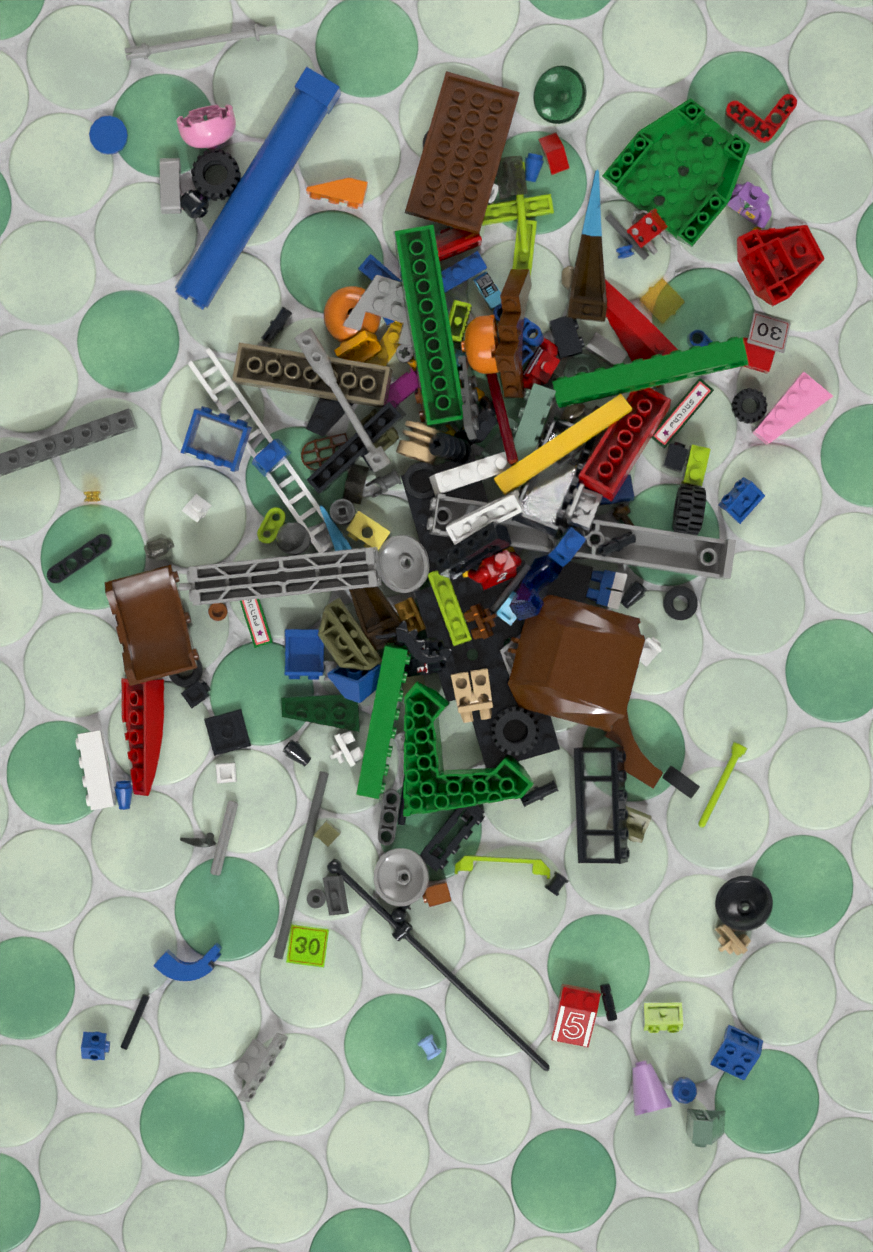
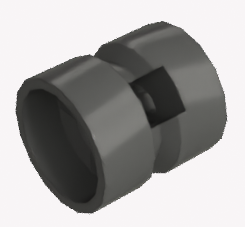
[330,499,355,525]

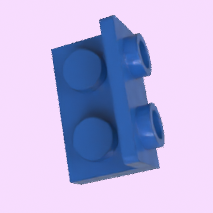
[718,477,765,524]

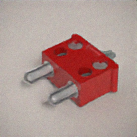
[627,209,672,255]

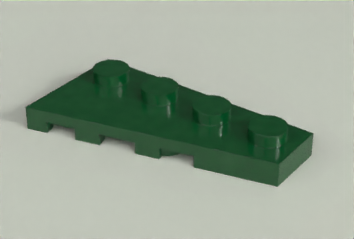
[281,694,360,732]

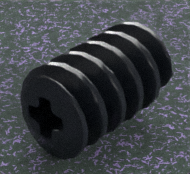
[429,432,472,464]

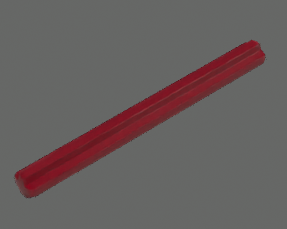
[486,373,518,464]

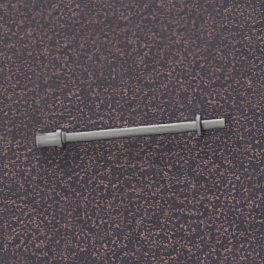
[125,23,278,61]

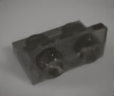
[496,156,528,200]

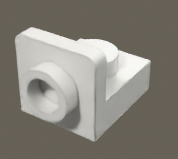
[640,637,662,667]

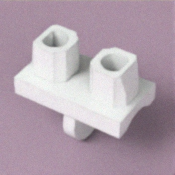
[330,731,364,767]

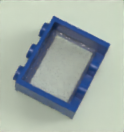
[180,406,253,472]

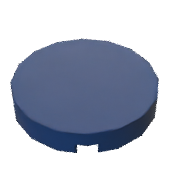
[89,116,128,155]

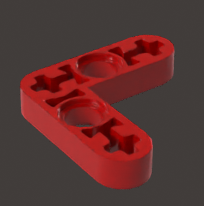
[725,94,797,143]

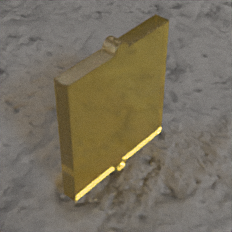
[639,278,685,324]

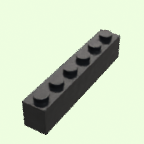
[307,400,407,494]

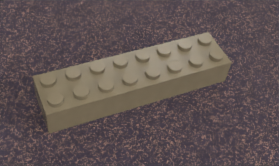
[232,342,393,408]

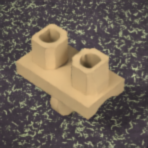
[715,924,751,955]

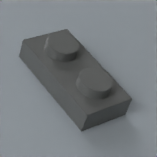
[323,875,349,916]

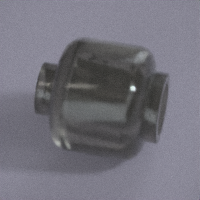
[144,533,174,562]

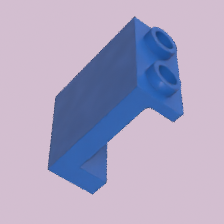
[284,629,324,680]

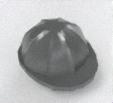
[276,522,311,555]

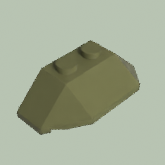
[318,598,382,671]

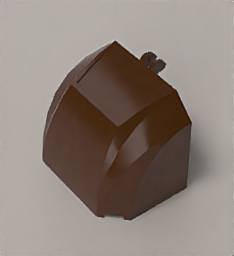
[508,595,645,731]

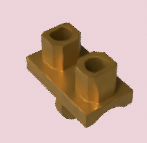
[394,597,426,632]

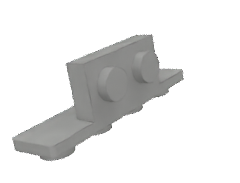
[233,1033,288,1102]

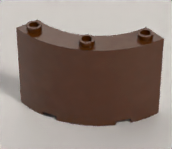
[104,565,199,686]

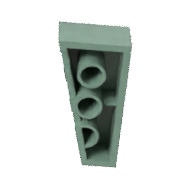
[512,383,556,463]

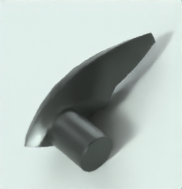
[180,833,217,848]

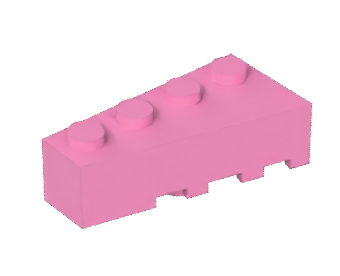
[752,372,833,445]

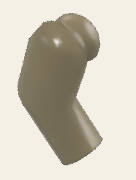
[561,266,574,291]

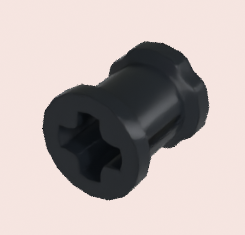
[544,871,569,896]

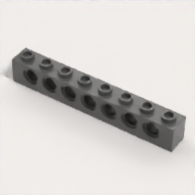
[0,408,137,477]

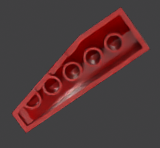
[605,279,678,388]
[122,678,165,796]

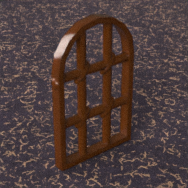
[301,433,348,471]

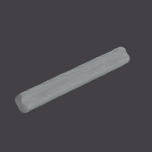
[210,801,238,876]

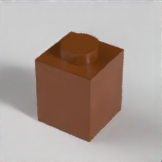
[423,881,452,907]

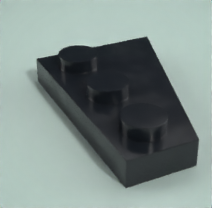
[306,398,355,437]

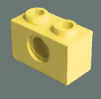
[346,511,391,551]

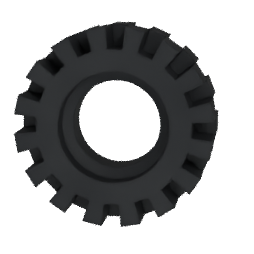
[731,388,768,424]

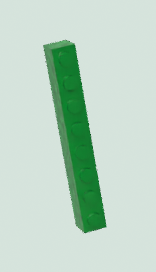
[356,643,411,799]

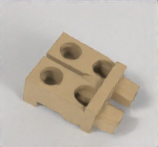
[451,668,493,723]

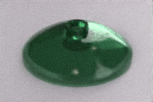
[533,65,587,124]

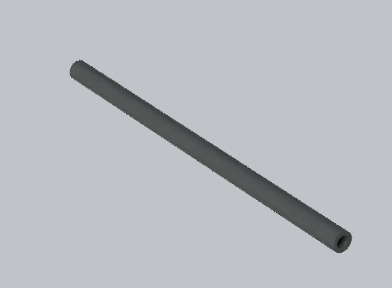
[273,771,329,959]

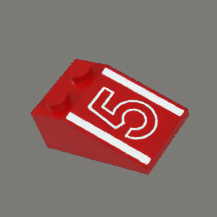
[551,984,601,1048]

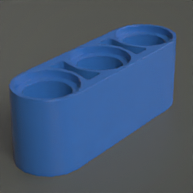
[493,304,544,347]

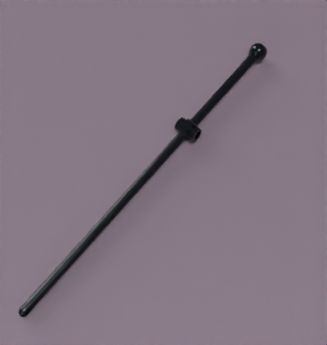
[327,859,550,1071]

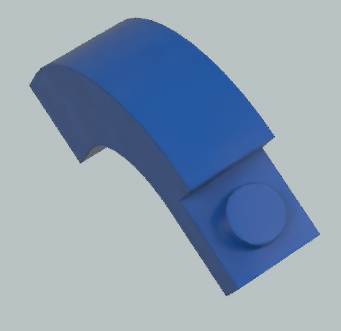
[153,943,222,981]

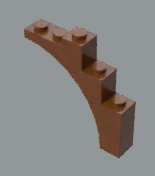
[495,269,532,398]
[603,666,663,789]

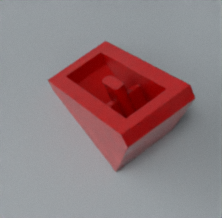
[538,132,570,175]

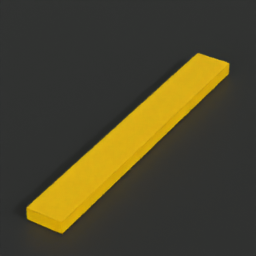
[494,394,632,495]

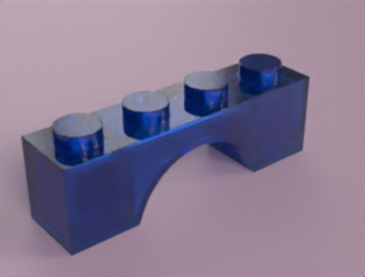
[509,555,563,620]

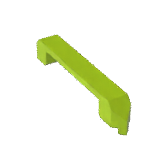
[454,855,550,879]

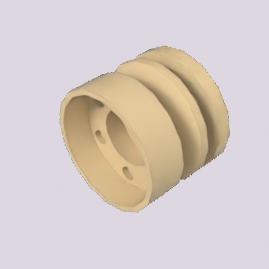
[396,421,440,465]

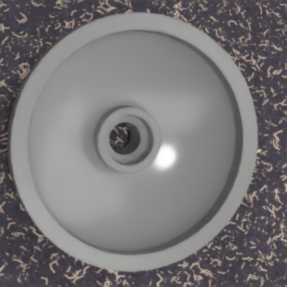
[378,535,429,593]
[374,848,429,906]

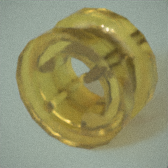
[83,491,101,502]

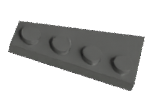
[458,356,479,440]

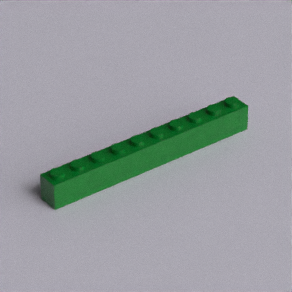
[552,337,748,408]

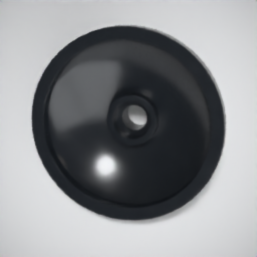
[715,876,773,932]

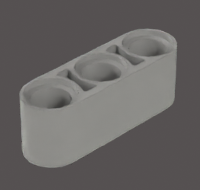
[160,158,182,214]

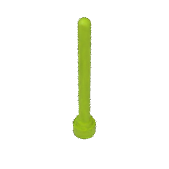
[509,161,529,253]
[698,742,748,828]

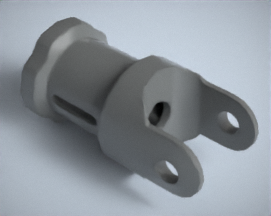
[366,469,402,498]

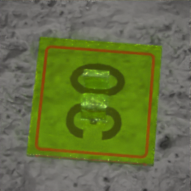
[286,924,329,968]

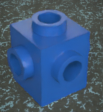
[81,1032,110,1061]

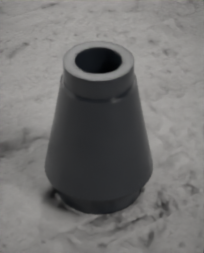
[620,580,647,609]
[283,740,311,767]

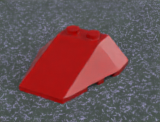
[737,225,825,307]

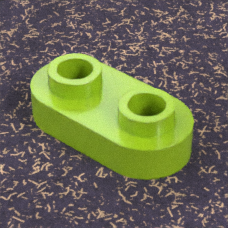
[257,507,286,544]

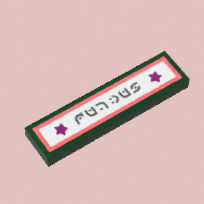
[651,378,714,449]

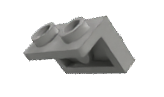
[565,483,602,531]

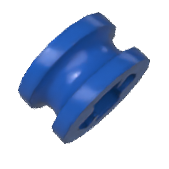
[616,245,635,259]

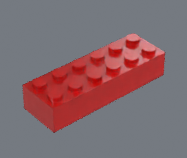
[578,388,671,501]

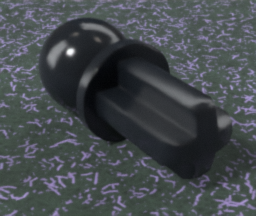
[391,905,411,923]

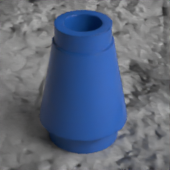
[525,153,544,182]
[114,780,133,810]

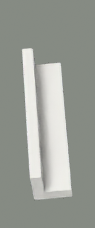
[446,489,524,545]

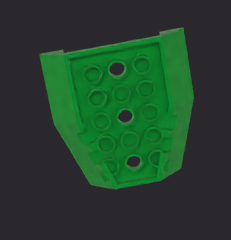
[602,98,750,247]

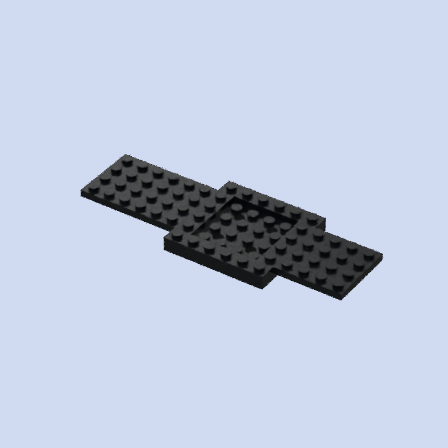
[401,454,560,768]

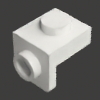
[182,494,212,522]

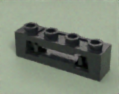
[434,522,512,580]
[419,805,485,872]

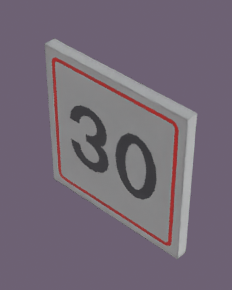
[747,312,791,353]

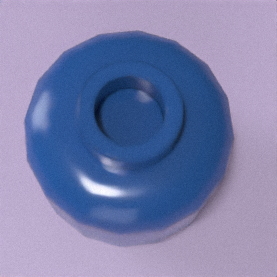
[671,1077,697,1104]

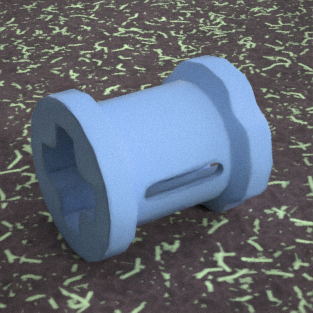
[418,1034,442,1060]

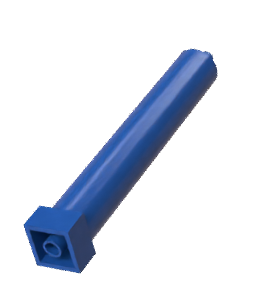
[175,67,341,310]

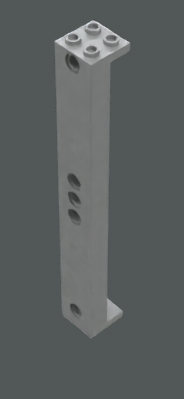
[427,493,736,580]

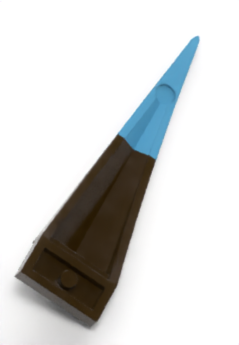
[566,170,607,322]
[320,505,401,651]

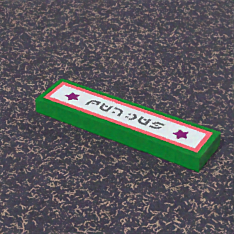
[240,599,273,648]

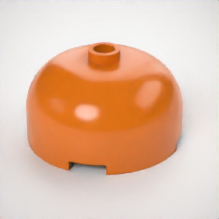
[323,286,381,343]
[461,315,499,374]

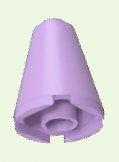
[632,1061,672,1116]

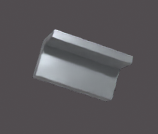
[585,332,628,367]

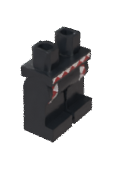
[394,637,447,677]

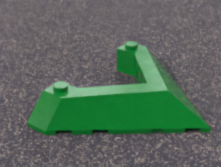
[403,682,534,817]

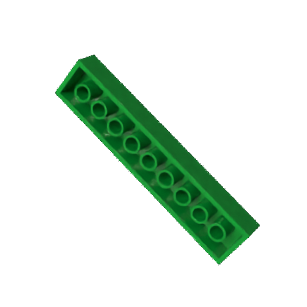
[393,225,463,425]

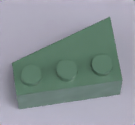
[686,1109,725,1147]

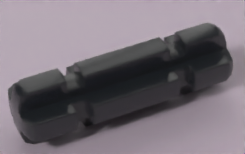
[600,983,617,1021]

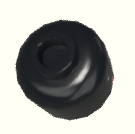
[180,190,209,219]

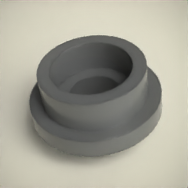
[307,889,326,908]

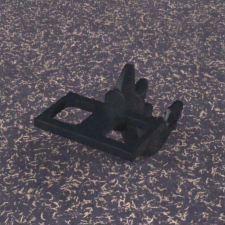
[376,621,452,664]

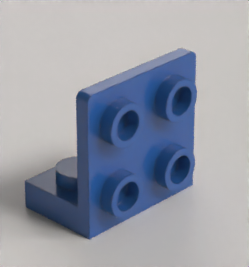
[710,1025,763,1080]

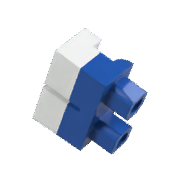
[586,570,627,610]

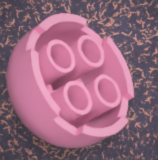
[176,105,236,149]

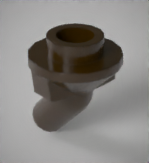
[612,504,634,526]

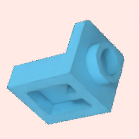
[496,591,528,626]

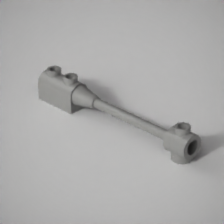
[294,328,391,473]

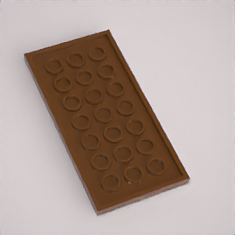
[405,71,520,234]

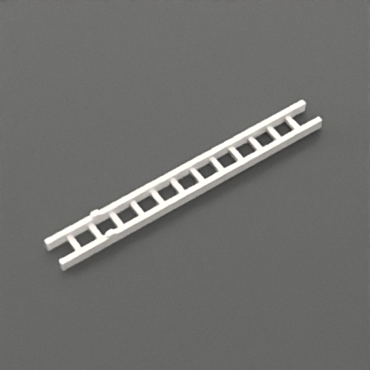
[188,348,334,553]

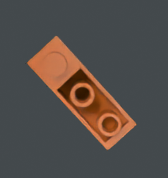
[306,178,368,209]

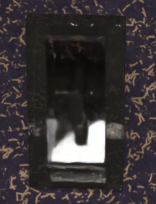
[342,464,369,505]

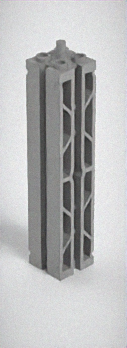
[179,546,382,606]

